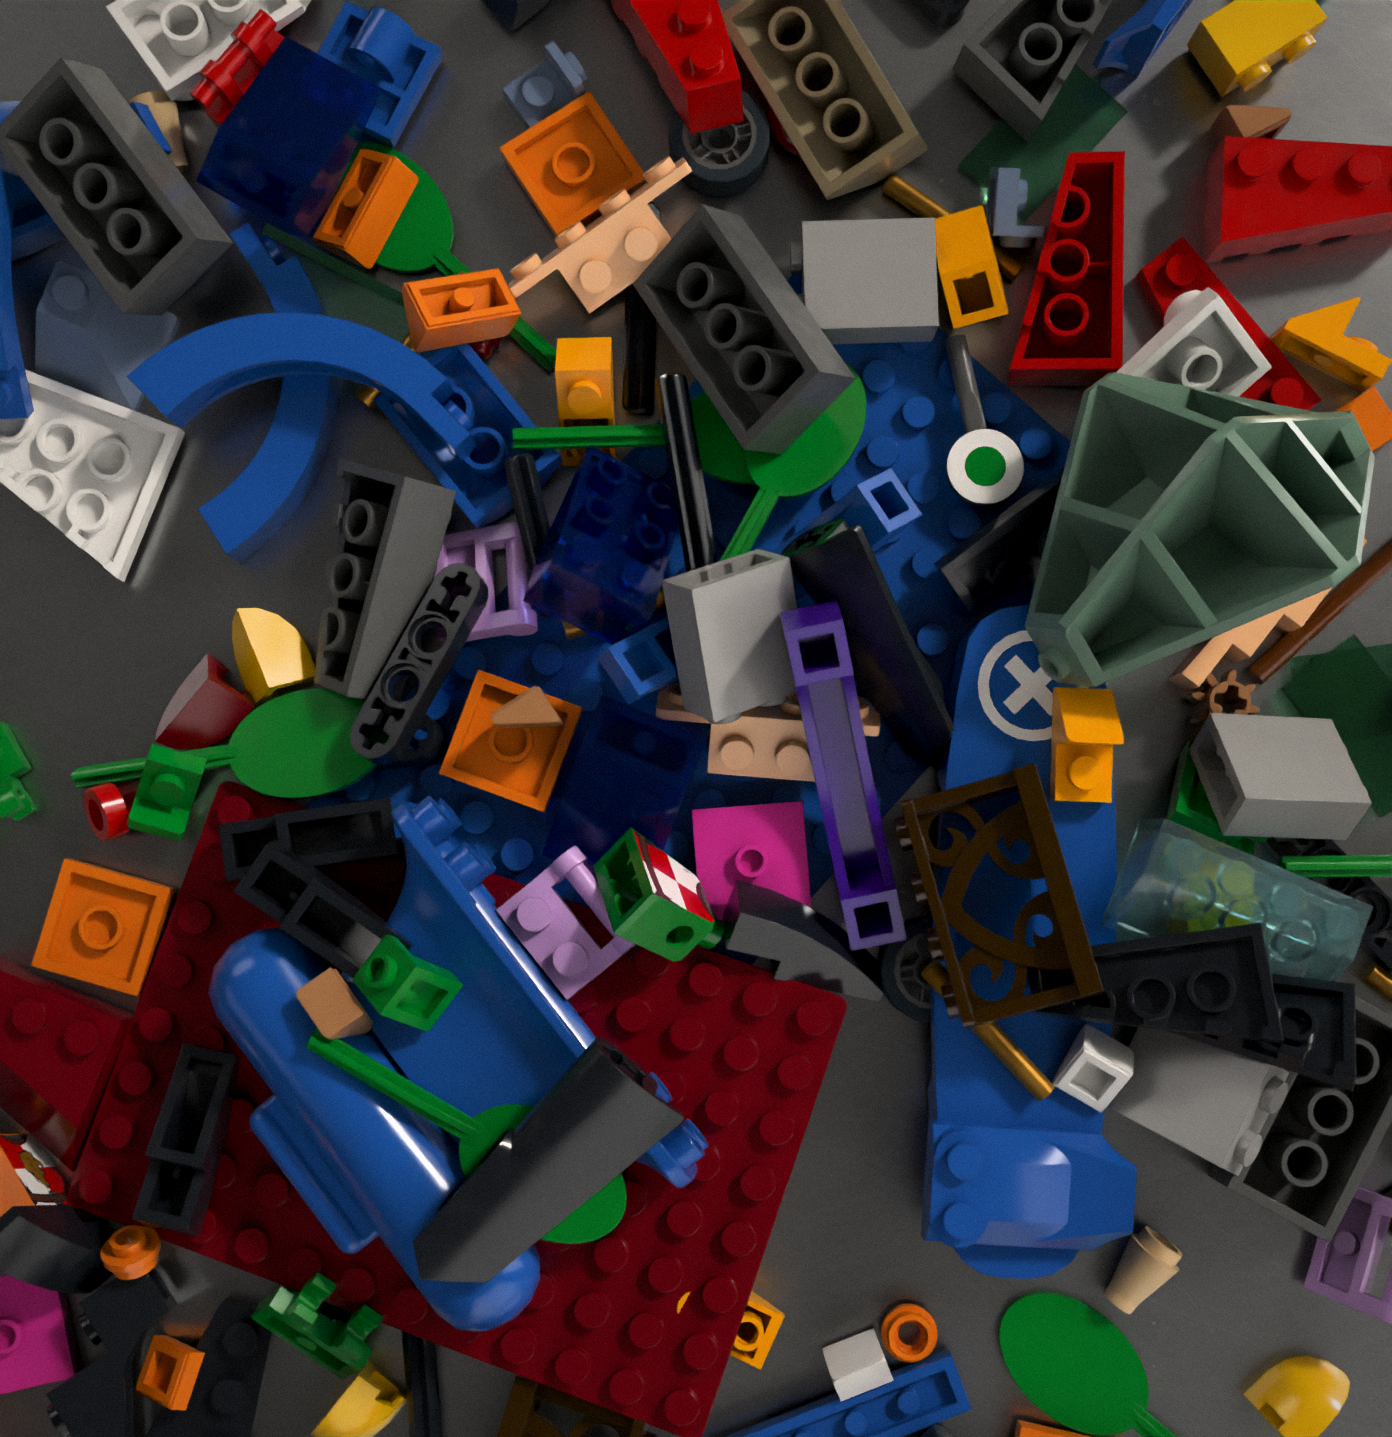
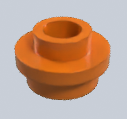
[100,1225,161,1280]
[881,1303,938,1363]

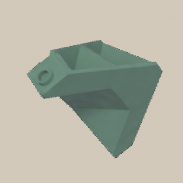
[1025,372,1375,687]

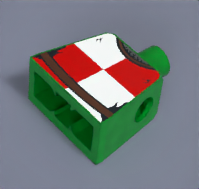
[593,828,724,962]

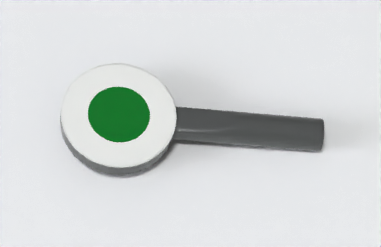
[944,334,1024,507]

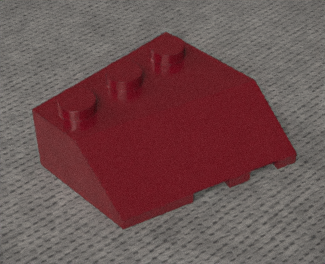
[0,956,134,1172]

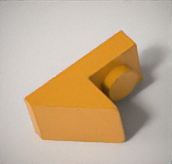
[1270,297,1392,393]
[1050,687,1124,803]

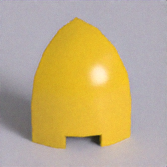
[232,608,316,708]
[1243,1356,1350,1437]
[310,1360,407,1437]

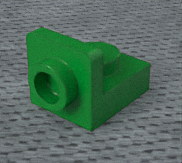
[127,744,207,841]
[353,934,463,1032]

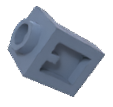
[502,40,587,129]
[986,167,1048,248]

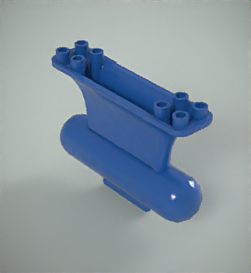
[208,796,709,1331]

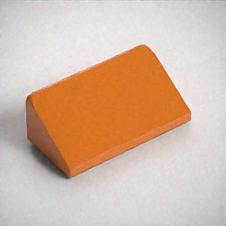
[312,148,418,269]
[401,268,522,352]

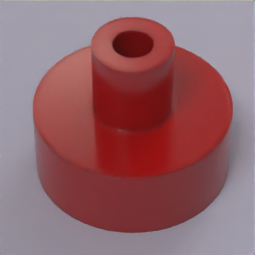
[83,782,136,841]

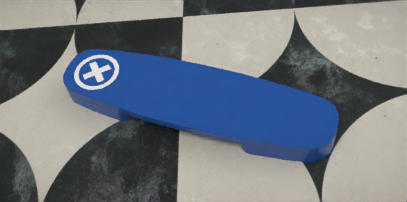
[927,605,1117,1279]

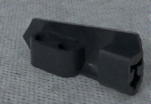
[781,519,955,768]
[413,1037,684,1282]

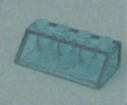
[1101,818,1373,981]

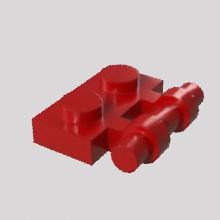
[189,9,304,147]

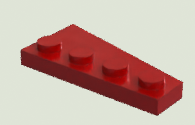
[1136,236,1322,411]

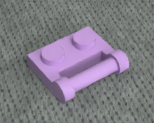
[434,522,538,644]
[496,845,636,1000]
[1304,1187,1392,1324]

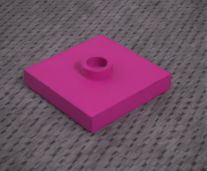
[692,801,811,920]
[0,1274,81,1395]

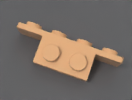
[508,156,692,314]
[655,682,881,782]

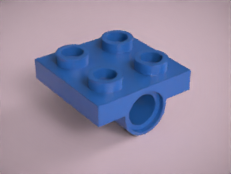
[296,1,443,148]

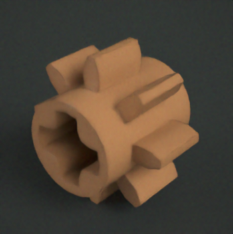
[1185,669,1260,724]

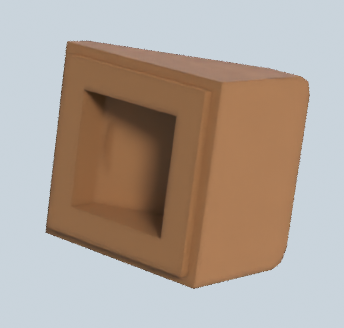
[1212,105,1292,143]
[490,685,565,729]
[296,967,373,1039]

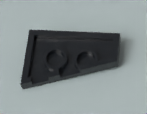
[145,1298,275,1437]

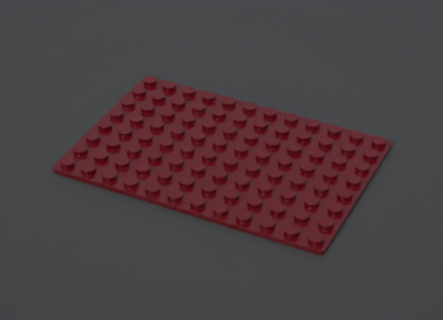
[67,781,847,1437]

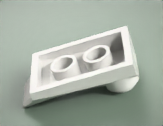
[106,0,311,101]
[1061,287,1272,442]

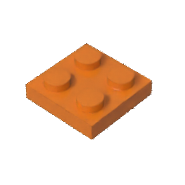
[499,91,647,237]
[439,669,584,812]
[31,858,176,996]

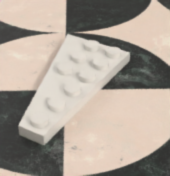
[0,370,185,582]

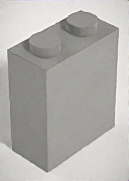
[790,218,939,344]
[662,549,797,724]
[1189,713,1372,840]
[1107,1027,1289,1176]

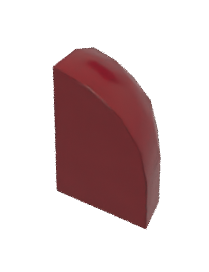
[155,653,255,750]

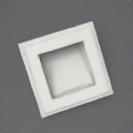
[1052,1024,1134,1113]
[822,1328,894,1401]

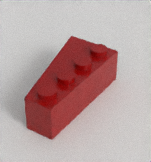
[611,0,743,134]
[1203,136,1392,263]
[1007,151,1125,386]

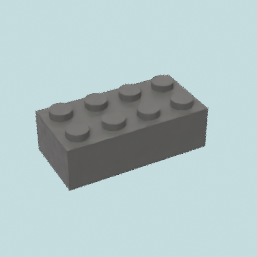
[0,57,233,316]
[633,204,856,454]
[1208,996,1392,1243]

